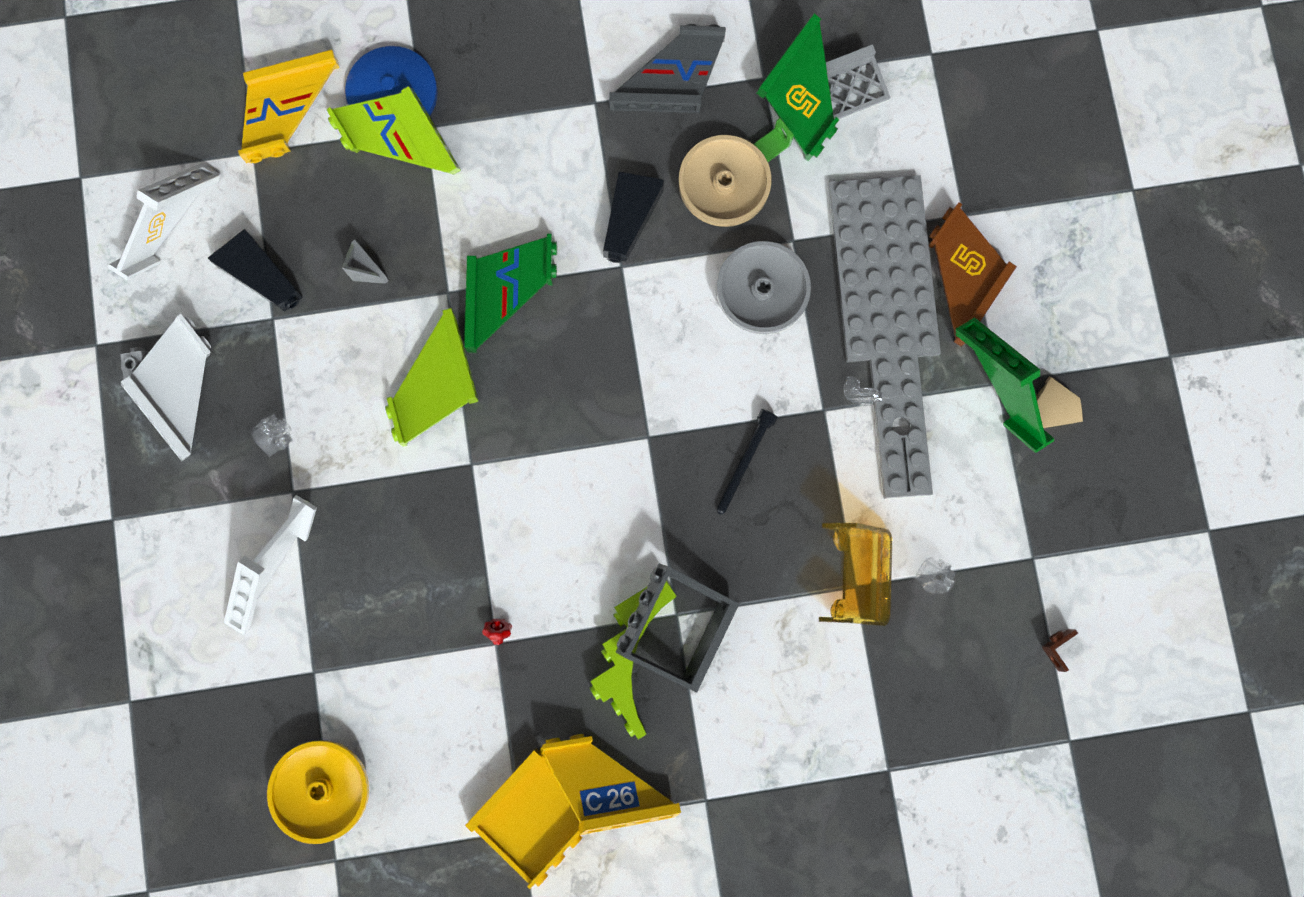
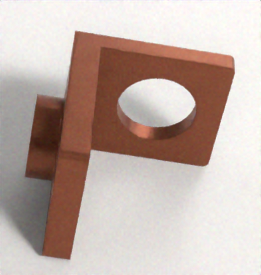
[1042,629,1079,672]

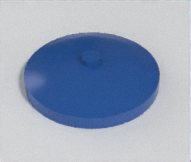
[345,46,438,116]

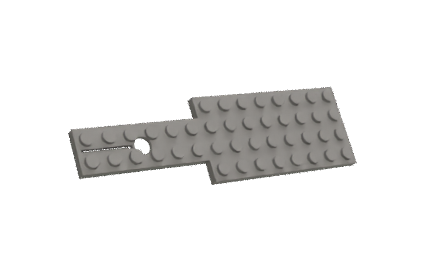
[828,175,941,499]

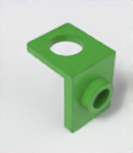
[753,118,794,162]

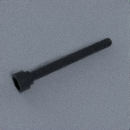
[717,409,778,515]

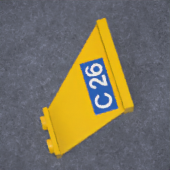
[540,734,681,835]

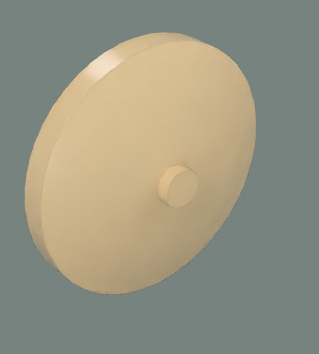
[679,135,771,227]

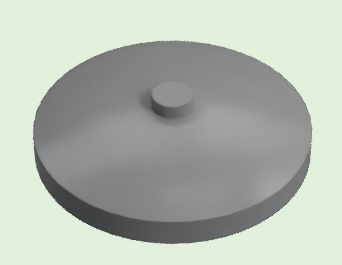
[717,241,811,334]

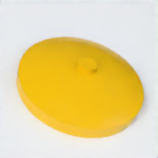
[267,740,369,844]

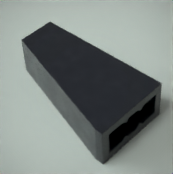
[603,172,664,263]
[208,229,303,312]

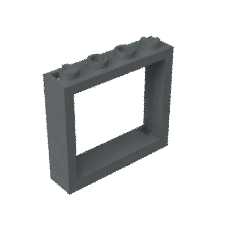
[616,563,739,693]

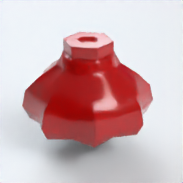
[482,619,512,645]

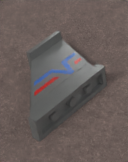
[609,24,726,113]

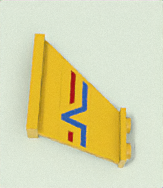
[238,50,340,163]

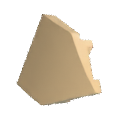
[1036,376,1083,428]

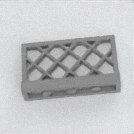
[826,44,891,119]

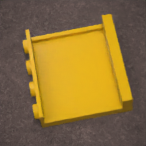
[465,748,583,889]

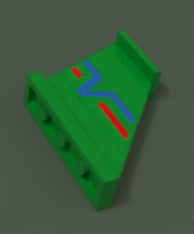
[464,234,557,353]

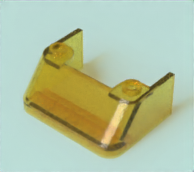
[819,523,892,626]

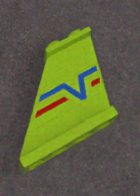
[326,86,461,175]

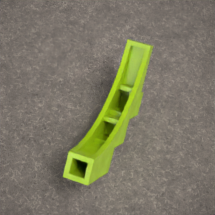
[590,581,677,740]

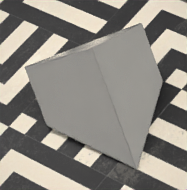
[342,240,389,284]

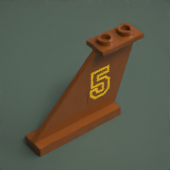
[929,202,1017,347]

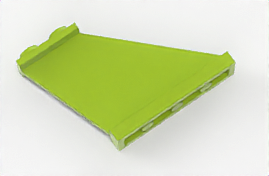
[385,308,479,447]

